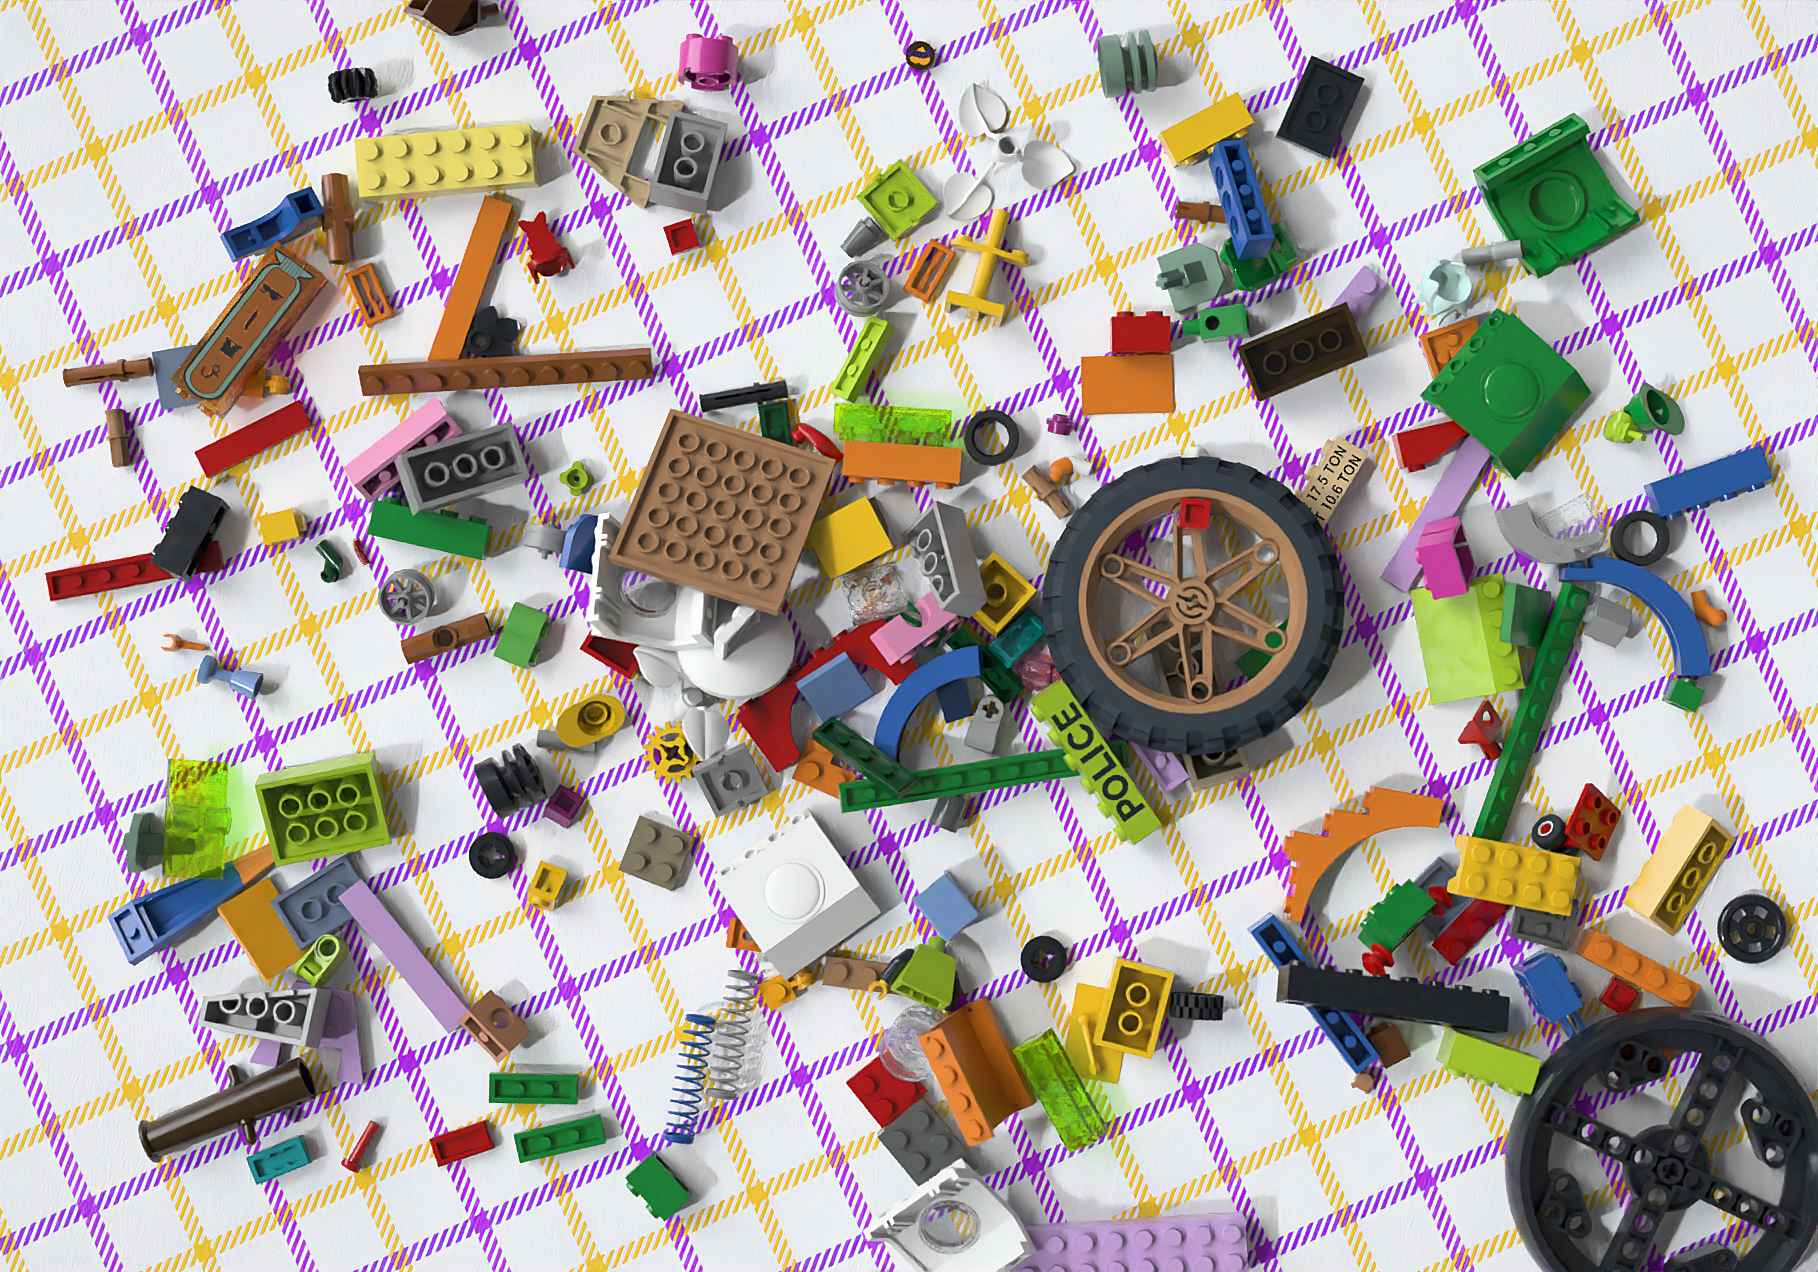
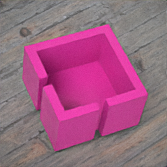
[1415,516,1477,600]

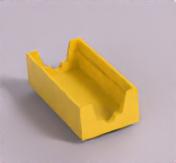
[1447,834,1581,916]

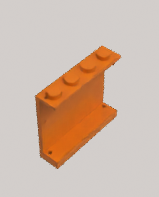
[917,996,1038,1147]

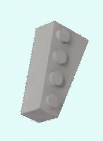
[197,988,332,1049]

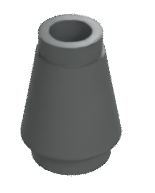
[840,216,884,259]

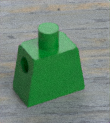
[1182,303,1251,343]

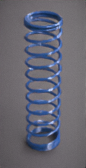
[663,1014,717,1144]

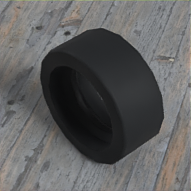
[964,409,1020,466]
[1610,510,1670,566]

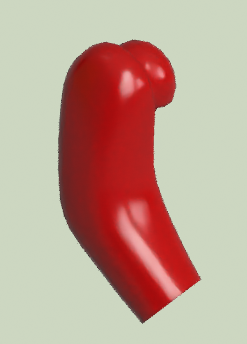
[791,423,844,464]

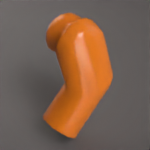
[1690,590,1727,627]

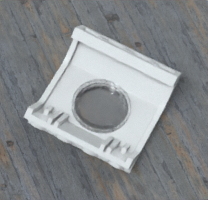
[586,513,718,651]
[863,1158,1038,1272]

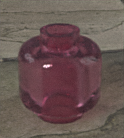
[1017,653,1061,692]

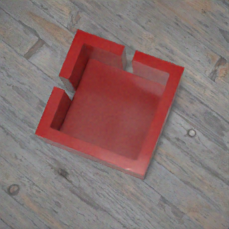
[579,629,640,680]

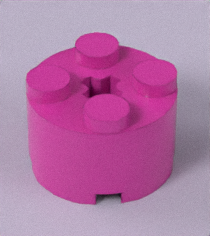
[678,33,738,92]

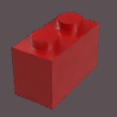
[1110,311,1171,355]

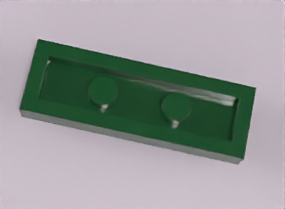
[945,622,1027,705]

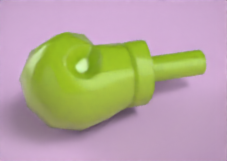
[1603,411,1647,444]

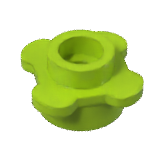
[559,461,595,496]

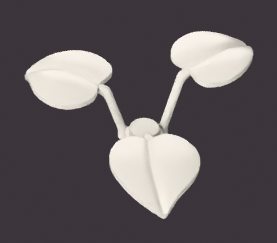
[943,83,1074,221]
[633,645,730,762]

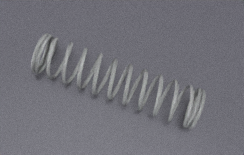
[705,970,759,1100]

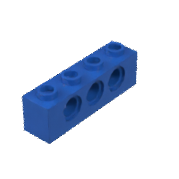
[1209,139,1275,260]

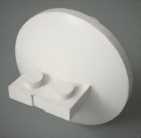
[677,597,795,700]

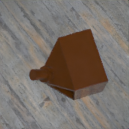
[403,0,499,36]

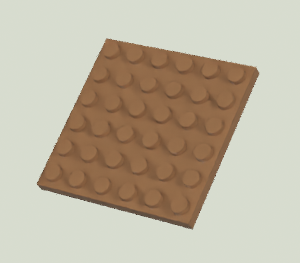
[609,408,836,616]

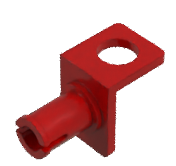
[1458,700,1503,761]

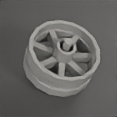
[834,260,889,317]
[520,519,567,560]
[378,569,435,625]

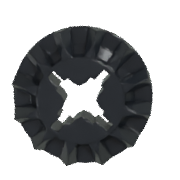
[469,832,516,879]
[1020,936,1067,983]

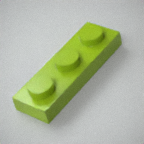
[829,315,895,404]

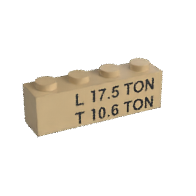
[1294,436,1368,528]

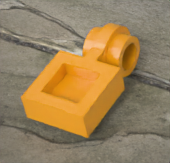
[233,366,291,398]
[757,967,815,1011]

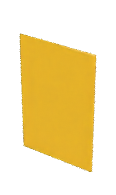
[1060,983,1123,1084]

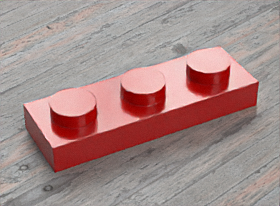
[1431,898,1511,966]

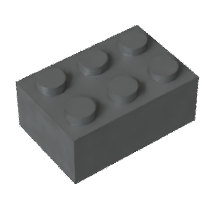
[877,1096,979,1187]

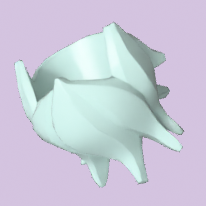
[1411,259,1473,326]

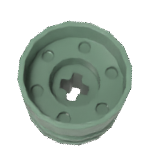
[1097,30,1158,99]

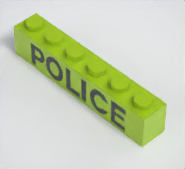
[1029,680,1162,846]

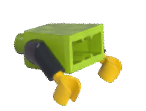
[868,936,962,1025]

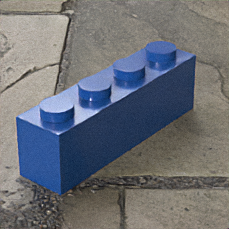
[1644,445,1773,521]

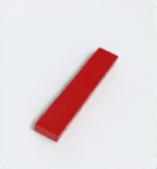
[45,540,225,602]

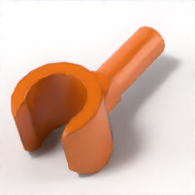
[161,634,205,652]

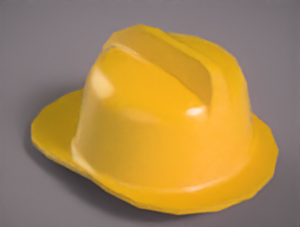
[556,693,625,747]

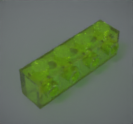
[833,403,952,447]
[1012,1028,1109,1153]

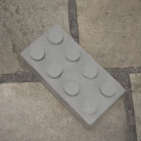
[394,421,530,516]

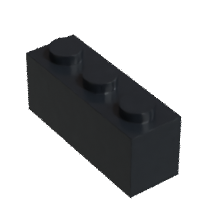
[150,485,229,584]

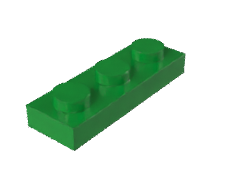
[489,1072,579,1105]
[513,1113,607,1163]

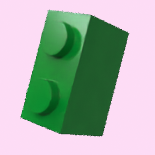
[625,1150,693,1222]

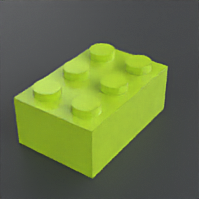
[1436,1027,1542,1097]

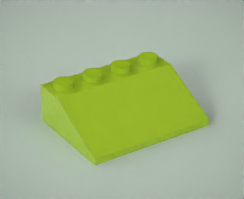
[1410,573,1525,705]
[254,752,392,867]

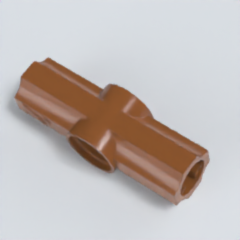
[321,173,355,265]
[400,613,493,665]

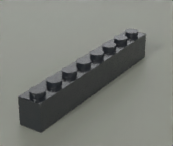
[1276,960,1510,1034]

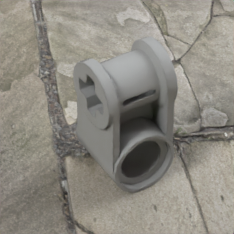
[963,695,1004,753]

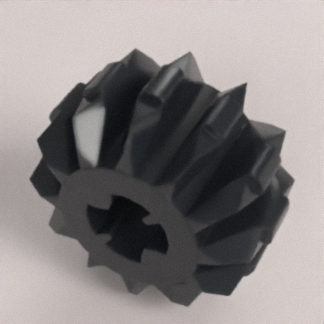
[327,67,378,104]

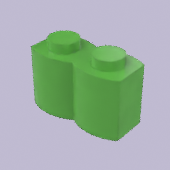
[493,602,552,669]

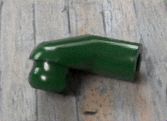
[315,539,343,583]

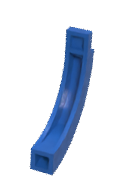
[1559,557,1711,676]
[873,644,985,764]

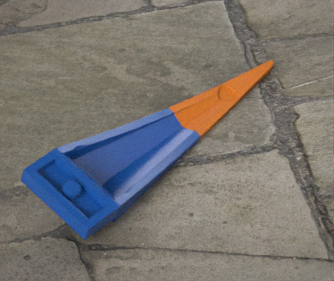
[107,843,275,966]

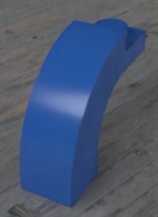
[220,186,325,263]

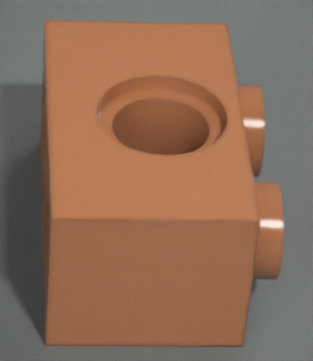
[458,989,532,1064]

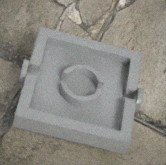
[691,742,769,818]

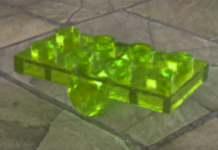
[162,759,232,879]

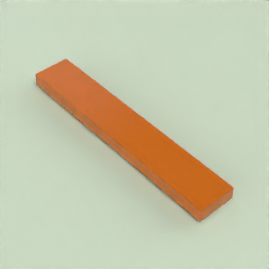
[427,195,514,361]

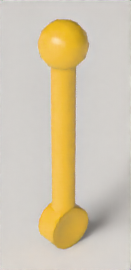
[1078,1014,1101,1075]

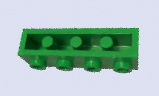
[367,496,494,560]

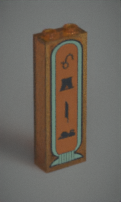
[170,240,329,420]

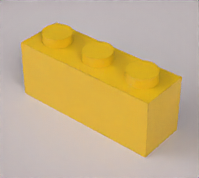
[1158,92,1254,169]

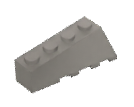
[901,501,987,618]

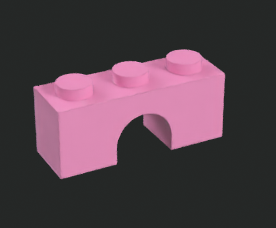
[870,591,960,666]

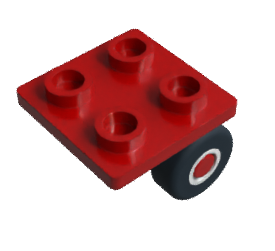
[1531,783,1621,861]

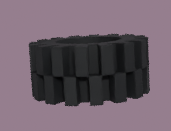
[1170,992,1224,1021]

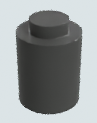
[929,794,969,833]

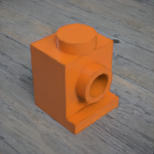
[726,916,761,952]

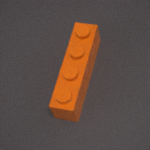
[842,440,962,490]
[1575,928,1701,1008]

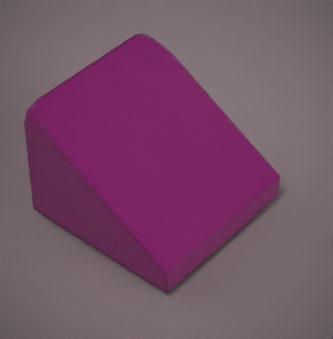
[543,784,585,829]

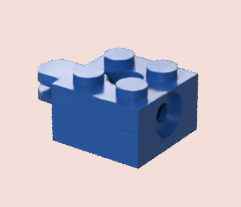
[1511,950,1586,1038]

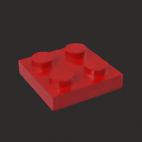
[845,1045,928,1128]

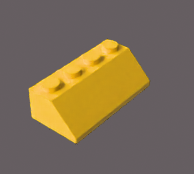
[1622,804,1736,937]

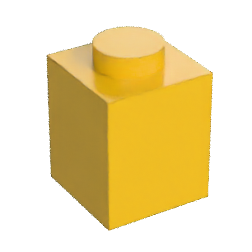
[258,508,307,546]

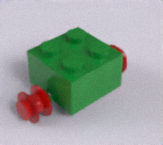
[1357,879,1452,976]

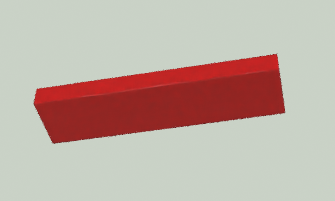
[194,400,313,479]

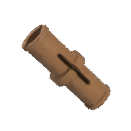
[1021,465,1073,520]

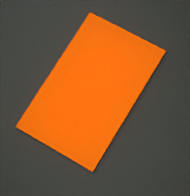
[1081,354,1174,415]

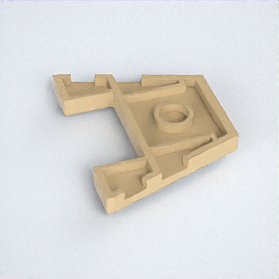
[572,95,684,209]

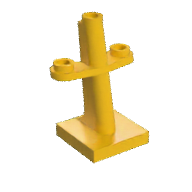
[944,209,1030,327]

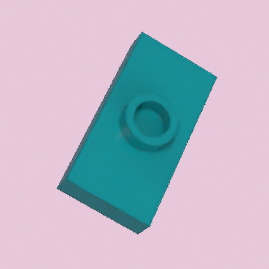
[988,608,1045,668]
[246,1135,313,1185]

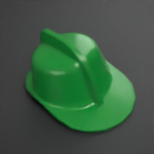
[1623,383,1685,436]

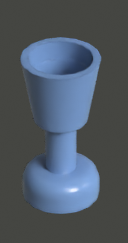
[197,655,264,700]

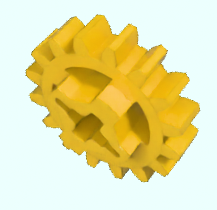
[642,721,702,784]

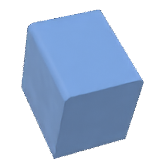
[912,870,980,942]

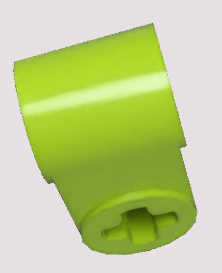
[293,934,350,988]

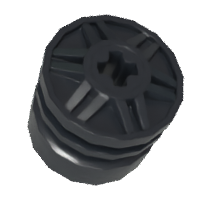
[474,743,547,820]

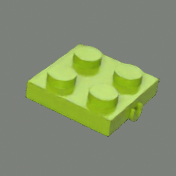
[856,159,938,242]

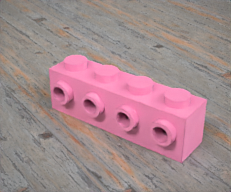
[343,396,463,503]

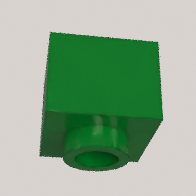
[1661,676,1705,712]

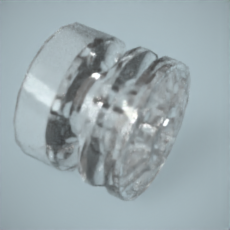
[879,1005,946,1081]

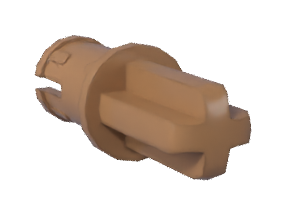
[105,409,130,468]

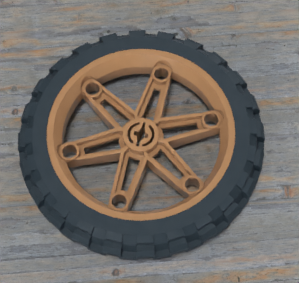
[1042,456,1345,755]

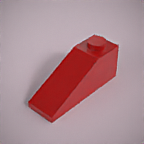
[1392,421,1467,473]

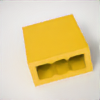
[806,496,894,581]

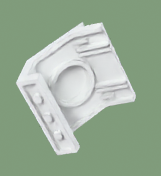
[713,808,881,981]

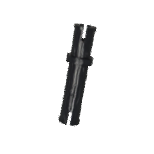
[699,379,789,413]

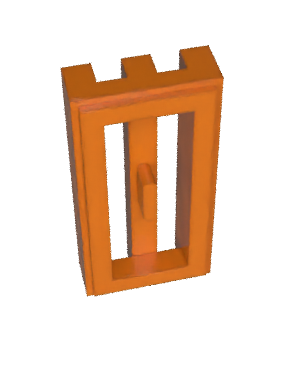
[902,238,956,304]
[345,263,396,328]

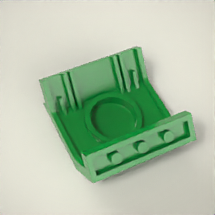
[1472,112,1640,279]
[1420,308,1592,480]

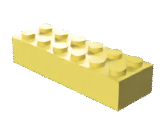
[354,123,539,203]

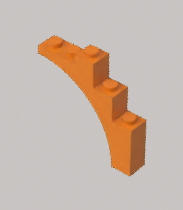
[1282,786,1444,922]

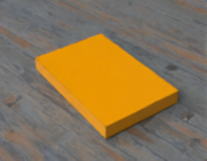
[217,877,313,983]

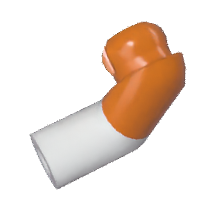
[1049,455,1093,482]

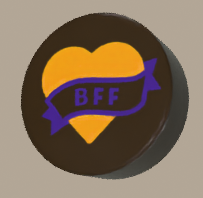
[906,41,935,72]

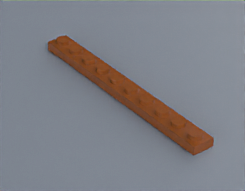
[358,348,654,396]

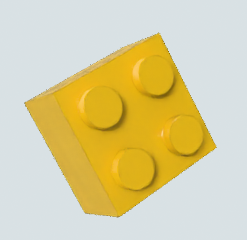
[971,551,1037,639]

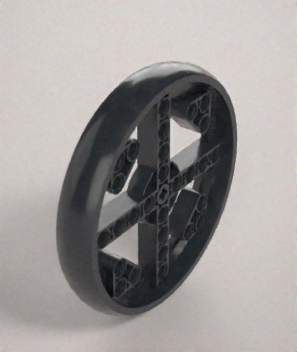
[1504,1006,1818,1272]

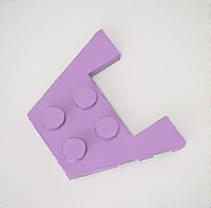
[250,980,365,1085]

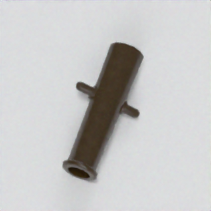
[138,1057,316,1163]

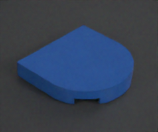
[559,514,598,575]

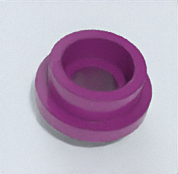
[1046,413,1075,436]

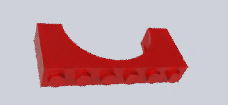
[736,612,919,773]

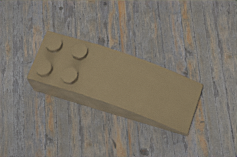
[1145,605,1251,793]

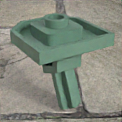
[1155,242,1226,313]
[123,812,195,873]

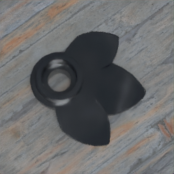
[466,306,521,358]

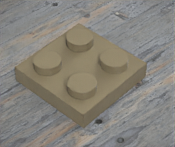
[618,815,695,891]

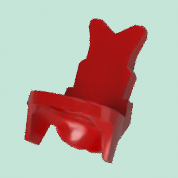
[518,211,575,285]

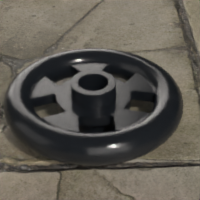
[1717,894,1787,964]

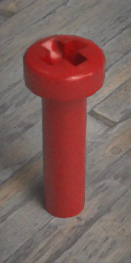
[341,1120,380,1173]

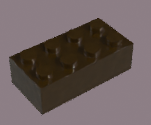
[1236,301,1369,402]

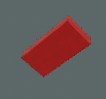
[429,1120,495,1167]

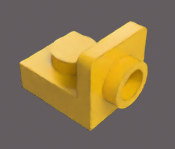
[527,860,568,911]

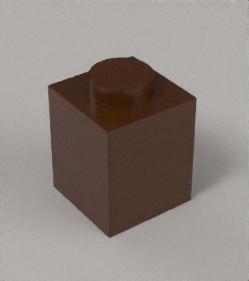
[1365,1020,1412,1069]

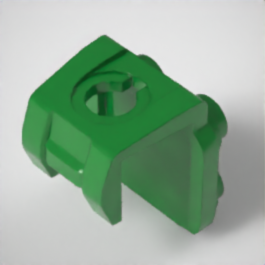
[1220,219,1304,292]

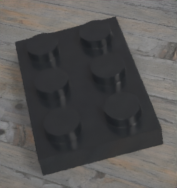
[1275,55,1365,160]

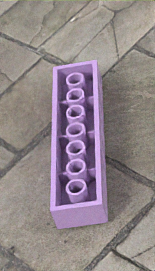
[1011,1212,1249,1272]

